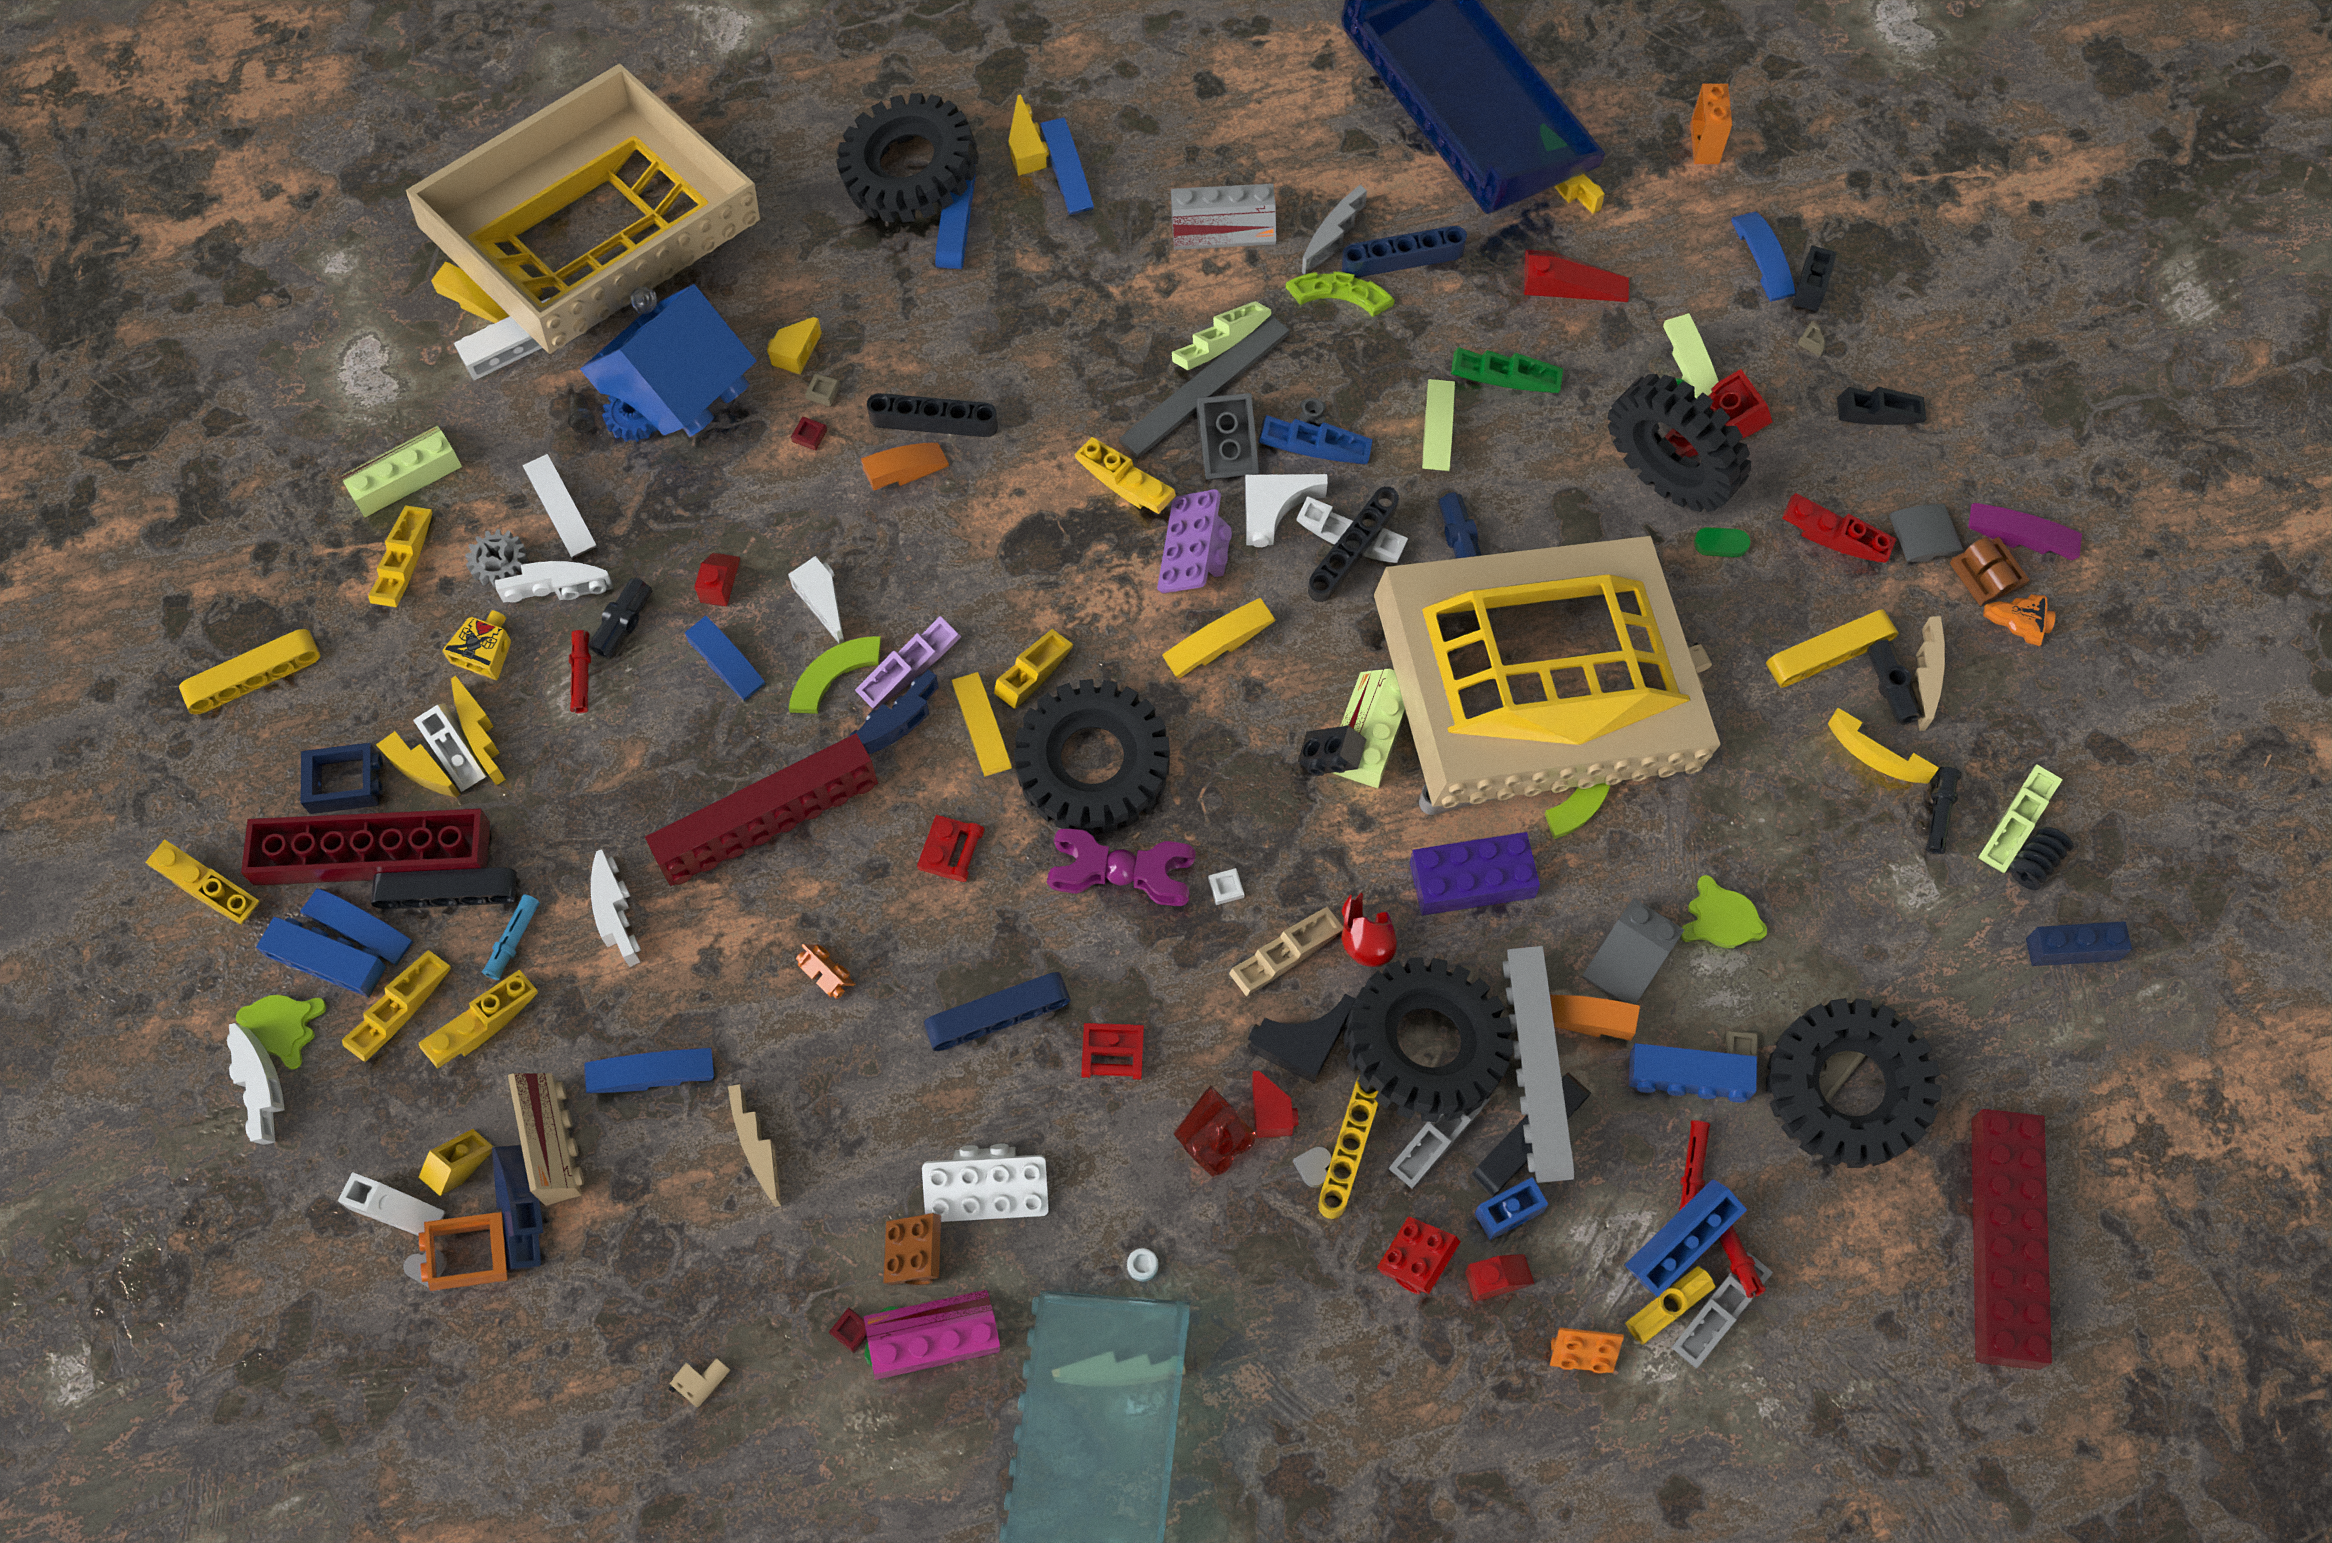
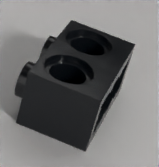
[1792,245,1837,312]
[1298,725,1366,776]

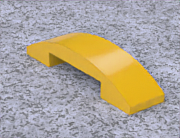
[1828,708,1939,784]

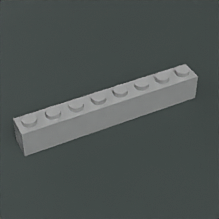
[1502,946,1574,1183]

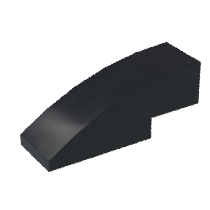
[1837,387,1927,425]

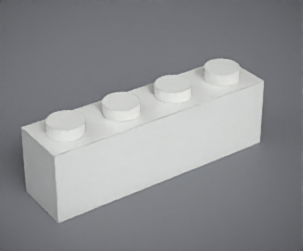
[454,298,550,380]

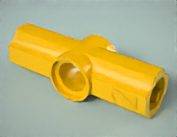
[1625,1266,1716,1345]

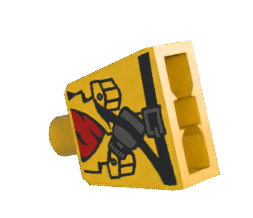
[442,610,511,681]

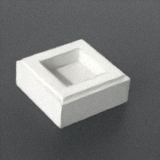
[1208,868,1244,905]

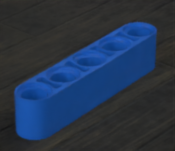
[936,164,976,269]

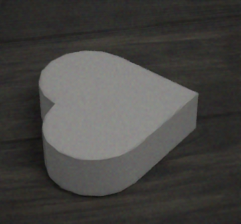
[1293,1147,1331,1188]
[403,1249,447,1288]

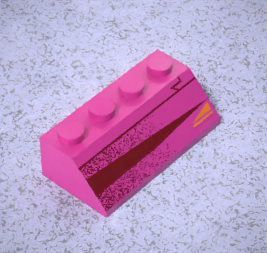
[863,1290,1000,1380]

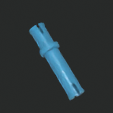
[482,894,540,981]

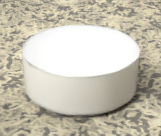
[1127,1248,1158,1282]

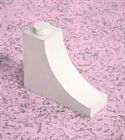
[1245,474,1327,547]

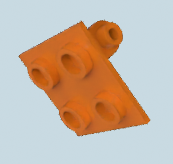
[1550,1327,1624,1373]

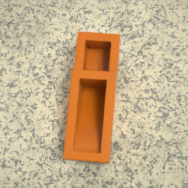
[861,443,949,491]
[1550,994,1640,1041]

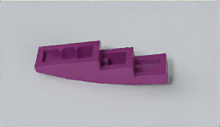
[1968,503,2082,561]

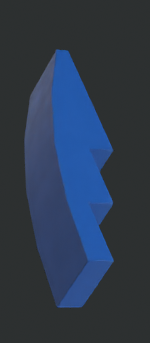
[1040,117,1094,215]
[1258,415,1373,464]
[584,1048,714,1093]

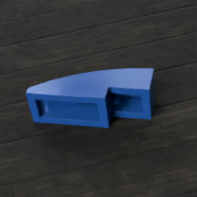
[685,616,766,701]

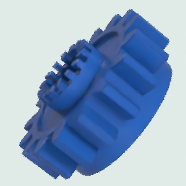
[602,396,658,442]

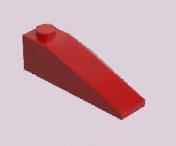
[1524,249,1629,302]
[1664,369,1772,457]

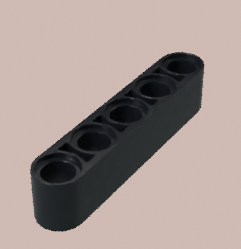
[866,393,998,437]
[1308,486,1399,602]
[371,867,517,909]
[1470,1072,1591,1198]

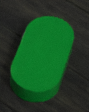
[1694,527,1750,557]

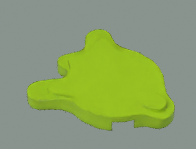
[1680,875,1767,949]
[236,995,327,1069]

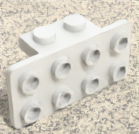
[922,1144,1048,1222]

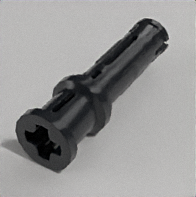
[1926,767,1962,854]

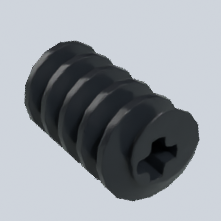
[2009,827,2074,890]

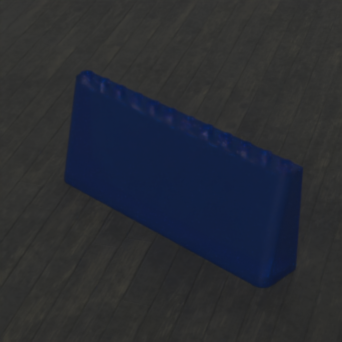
[1341,0,1605,214]

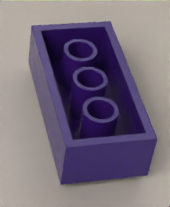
[1409,832,1540,916]

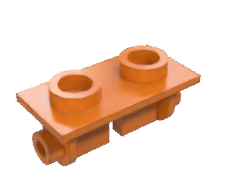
[796,944,855,999]

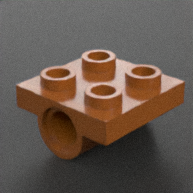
[1950,537,2030,607]
[883,1213,941,1285]

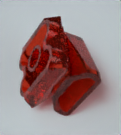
[1173,1085,1258,1177]

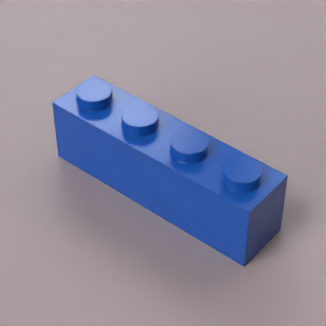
[256,916,386,998]
[1629,1043,1757,1102]
[1624,1179,1747,1297]

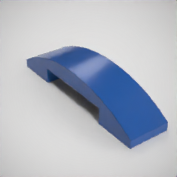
[1731,212,1795,302]
[300,888,413,966]

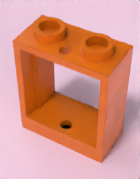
[1690,84,1732,164]
[418,1212,508,1291]

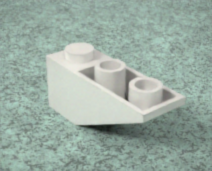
[338,1172,446,1235]

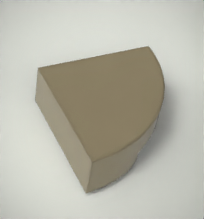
[1797,321,1826,356]

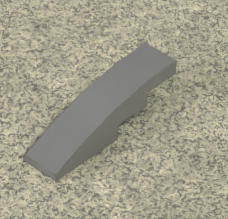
[1302,185,1367,275]
[1389,1097,1491,1189]
[1671,1252,1773,1369]

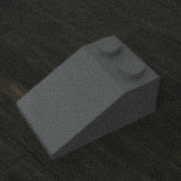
[1196,393,1259,479]
[1582,898,1684,1005]

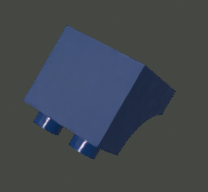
[580,284,756,437]

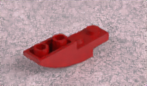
[1782,492,1896,563]

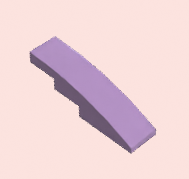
[855,616,961,709]

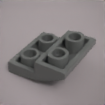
[1889,504,1963,562]

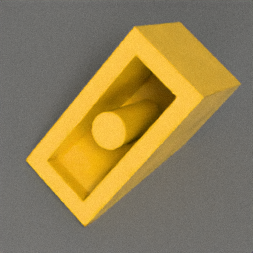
[767,317,822,374]
[419,1129,494,1196]

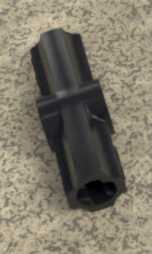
[588,577,653,659]
[1867,639,1923,725]

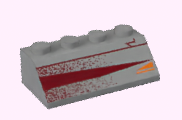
[1171,184,1276,250]

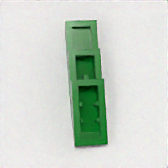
[1451,347,1563,393]

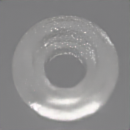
[631,287,657,314]

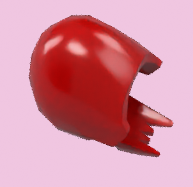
[1341,893,1397,967]

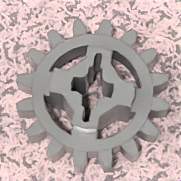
[465,529,528,587]

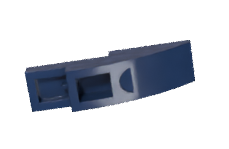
[849,669,939,755]
[492,1145,543,1270]

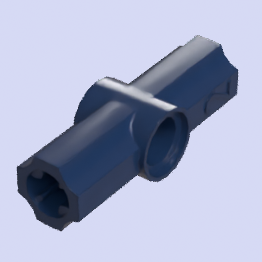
[1438,492,1482,559]

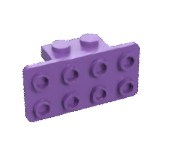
[1157,489,1232,593]

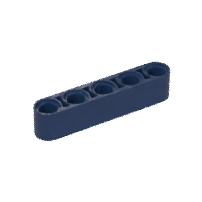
[1342,226,1467,278]
[923,972,1071,1052]

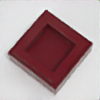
[791,416,828,451]
[829,1307,867,1353]

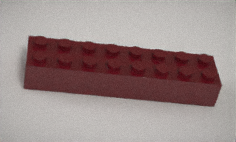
[645,733,878,887]
[241,808,490,886]
[1971,1109,2052,1370]

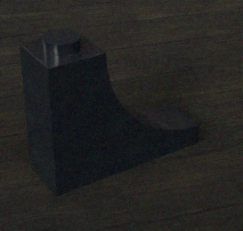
[1248,993,1356,1084]

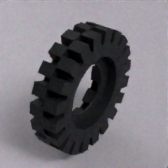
[836,93,979,222]
[1608,374,1751,512]
[1014,679,1170,835]
[1344,957,1513,1122]
[1766,998,1942,1168]

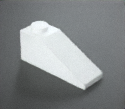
[788,556,844,644]
[413,703,487,792]

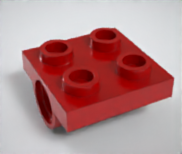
[1377,1216,1461,1295]

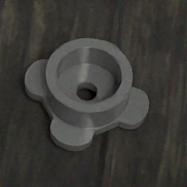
[1299,398,1326,425]

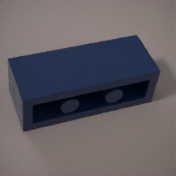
[2026,921,2132,966]

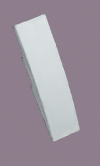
[523,454,597,559]

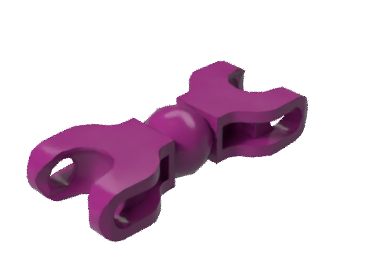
[1046,829,1196,906]

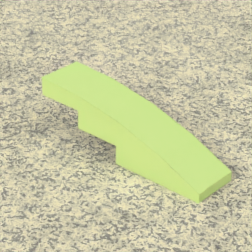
[1172,301,1271,370]
[1663,313,1719,398]
[1422,379,1455,471]
[1978,765,2063,873]

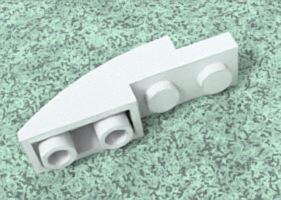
[495,561,614,603]
[591,849,641,967]
[227,1023,285,1145]

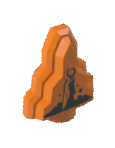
[1983,594,2055,646]

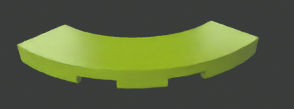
[1286,271,1395,317]
[788,636,882,714]
[1545,783,1610,839]

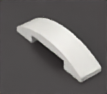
[1296,496,1408,563]

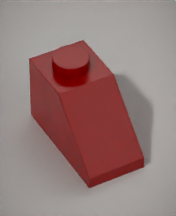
[694,553,740,607]
[1252,1070,1299,1138]
[1465,1254,1535,1302]

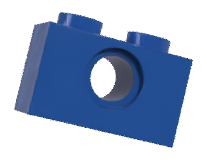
[1474,1177,1548,1241]

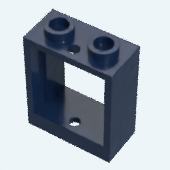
[300,743,383,814]

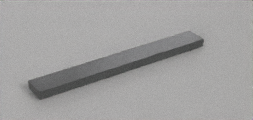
[1119,314,1290,459]

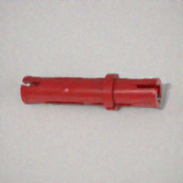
[569,630,591,714]
[1679,1120,1711,1211]
[1718,1225,1766,1298]

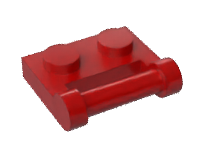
[917,814,985,882]
[1081,1023,1144,1080]

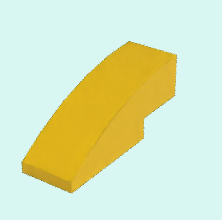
[431,261,510,323]
[994,629,1073,709]
[376,731,461,798]

